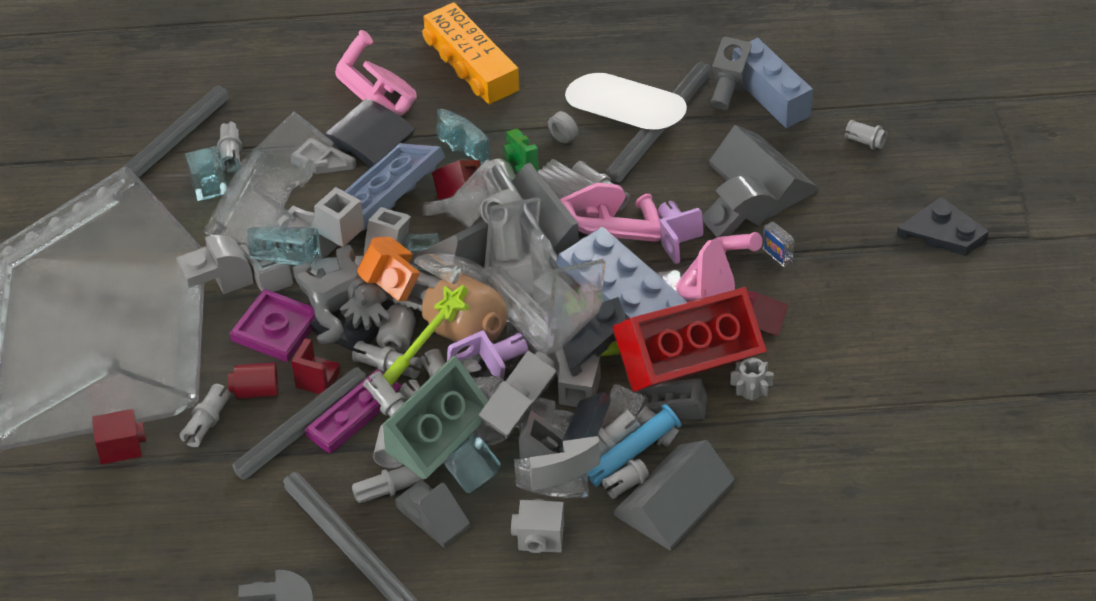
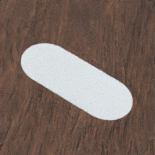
[565,73,687,130]

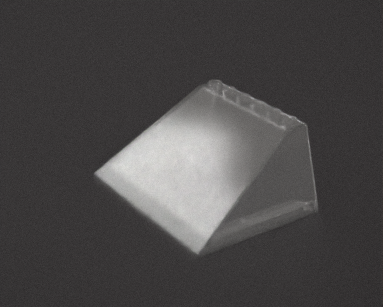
[0,165,205,451]

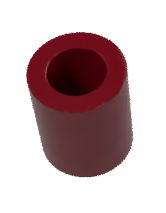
[228,362,279,399]

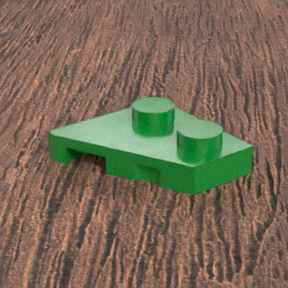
[503,128,539,175]

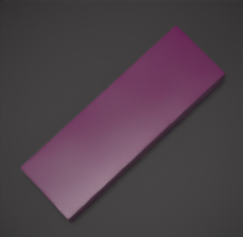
[305,369,401,454]

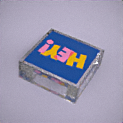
[763,221,794,267]

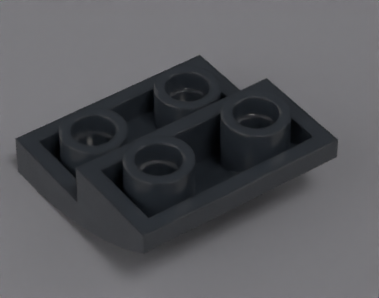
[325,98,415,168]

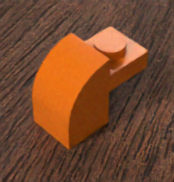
[357,237,421,301]

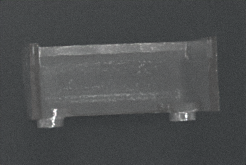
[203,111,333,248]
[483,197,606,355]

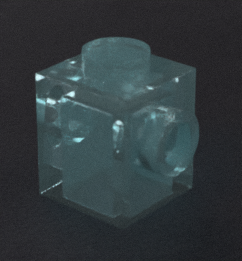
[185,146,228,201]

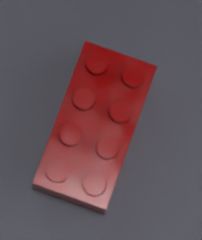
[612,287,767,392]

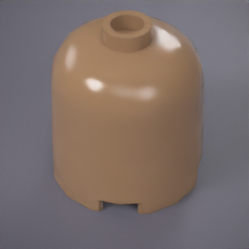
[422,270,507,347]

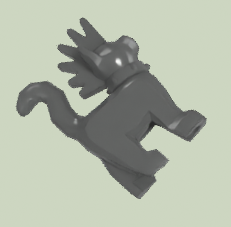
[292,245,391,345]

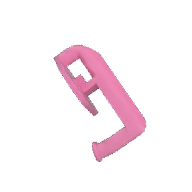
[335,30,417,117]
[560,183,661,242]
[676,232,762,301]

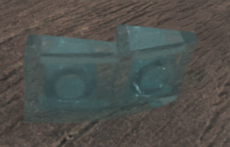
[435,109,490,165]

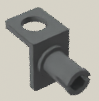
[710,36,752,110]

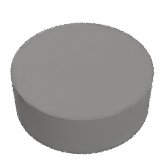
[548,111,578,144]

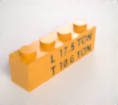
[422,2,519,105]

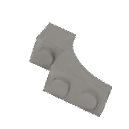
[272,187,364,258]
[506,312,601,407]
[479,350,556,438]

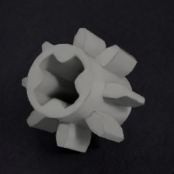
[730,357,774,400]

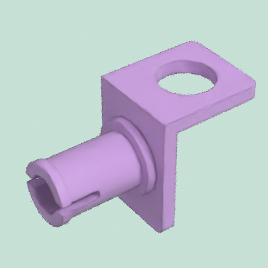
[658,201,703,264]
[447,330,528,384]

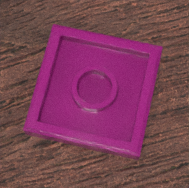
[229,289,315,363]

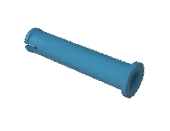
[585,404,682,487]

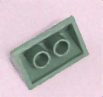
[383,356,488,479]

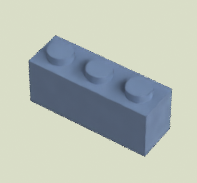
[733,38,813,128]

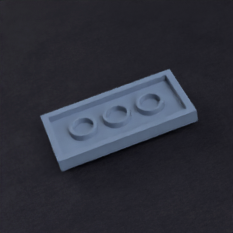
[344,143,445,231]
[556,226,688,319]

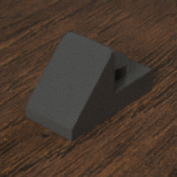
[395,479,470,548]

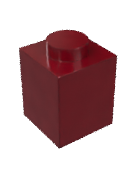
[92,409,147,465]

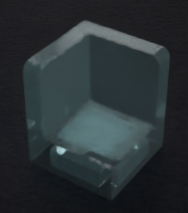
[443,432,501,493]

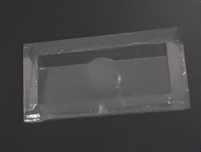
[444,160,512,228]

